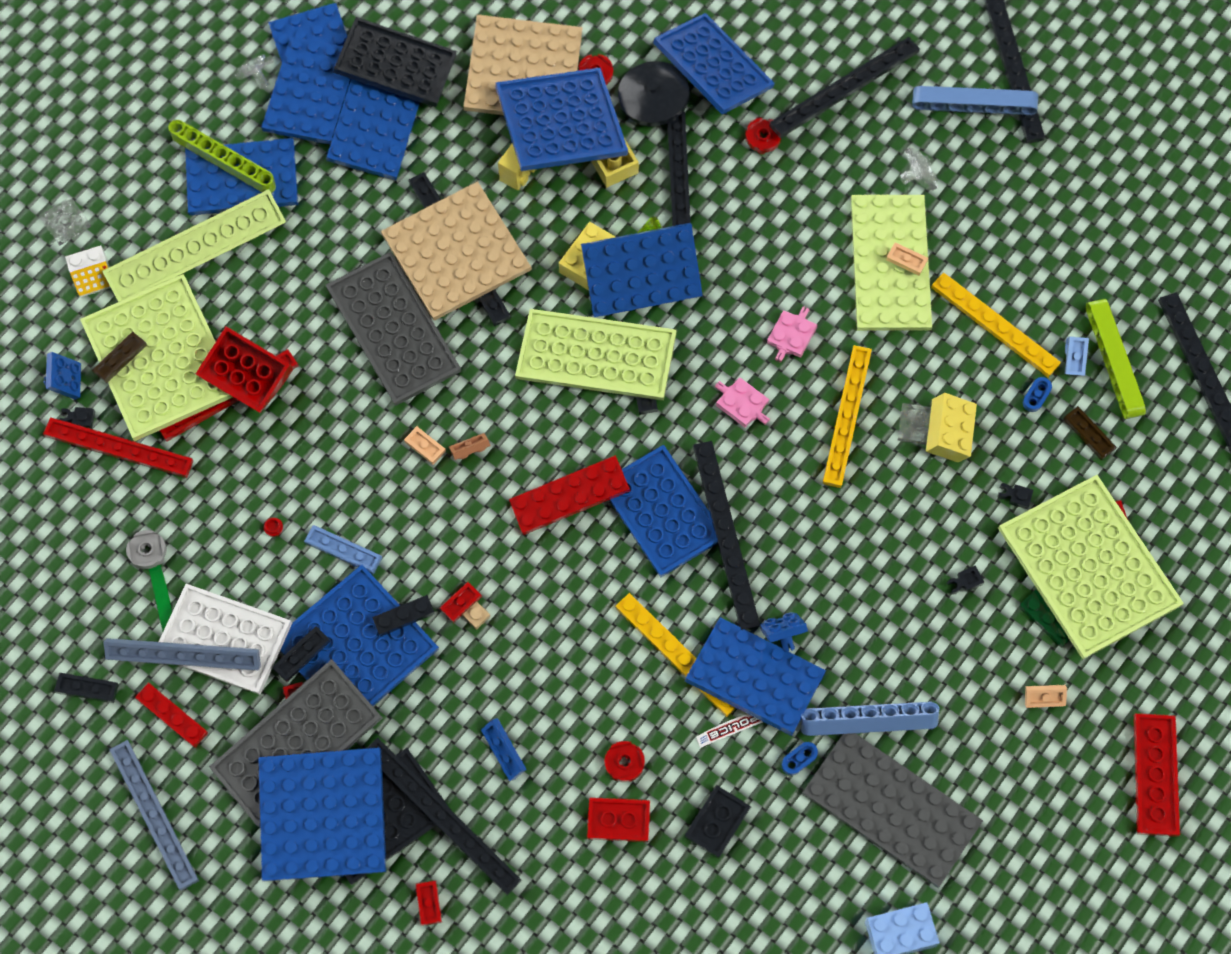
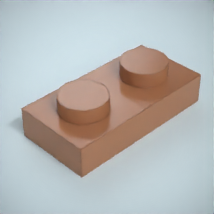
[449,433,490,460]

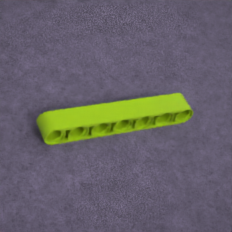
[168,120,276,193]
[1086,299,1146,419]

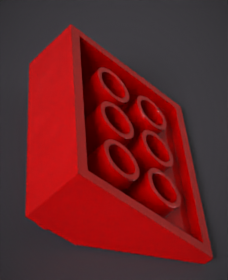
[195,326,293,413]

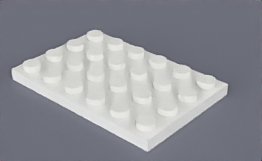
[159,584,292,695]

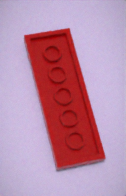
[509,455,630,535]
[1134,713,1180,837]

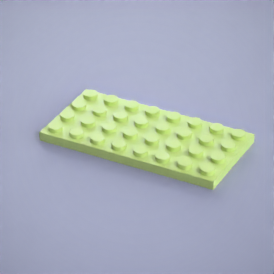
[851,195,932,331]
[515,309,677,401]

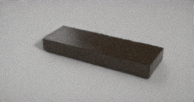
[92,332,147,384]
[1063,406,1117,461]

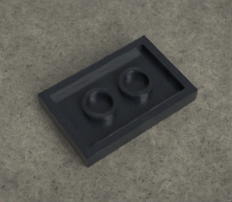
[684,785,751,859]

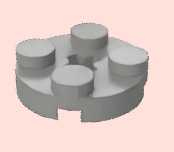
[126,530,167,569]

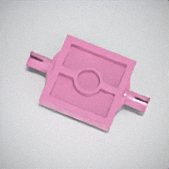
[767,307,817,362]
[715,377,770,428]

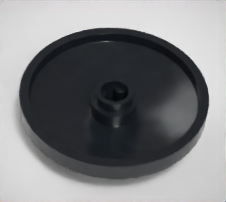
[618,61,690,126]

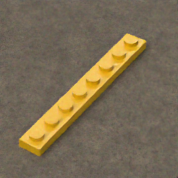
[931,272,1061,378]
[822,345,872,488]
[615,593,736,717]

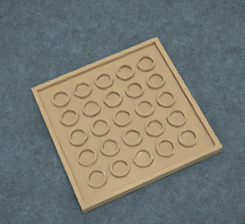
[464,15,583,115]
[381,181,532,321]

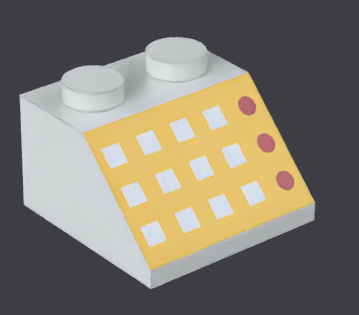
[65,246,111,298]

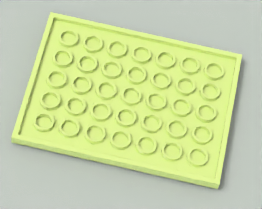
[80,274,232,441]
[998,475,1184,659]

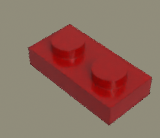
[440,582,482,623]
[415,880,442,926]

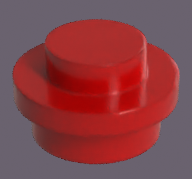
[264,518,283,537]

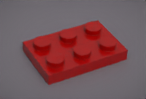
[587,798,650,842]

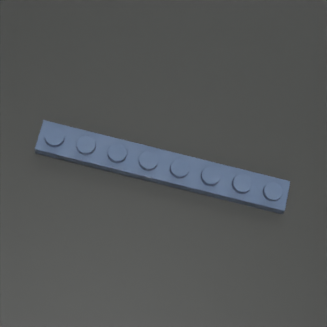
[104,638,261,670]
[109,740,199,891]

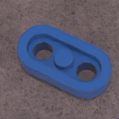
[1023,377,1052,412]
[782,742,818,776]

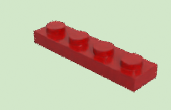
[135,682,208,748]

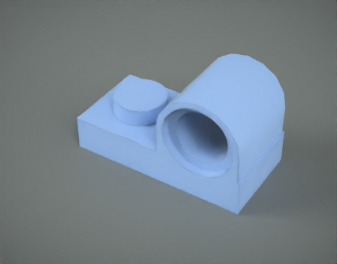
[1065,336,1089,376]

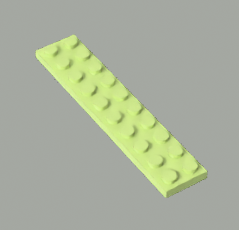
[102,189,286,302]

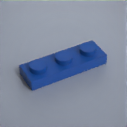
[481,718,527,781]

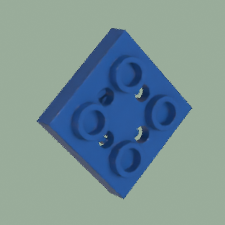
[43,352,81,399]
[760,613,808,652]

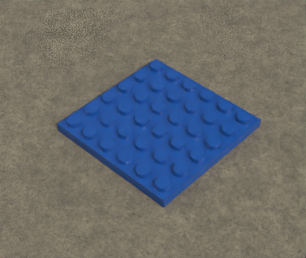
[495,68,628,171]
[280,565,439,706]
[259,748,386,882]

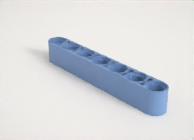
[912,86,1038,115]
[801,702,939,736]

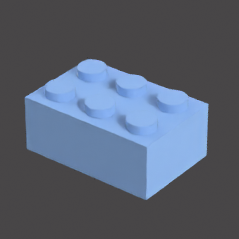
[865,902,939,954]

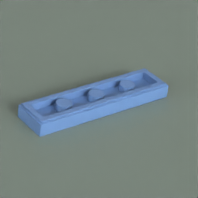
[304,525,382,575]

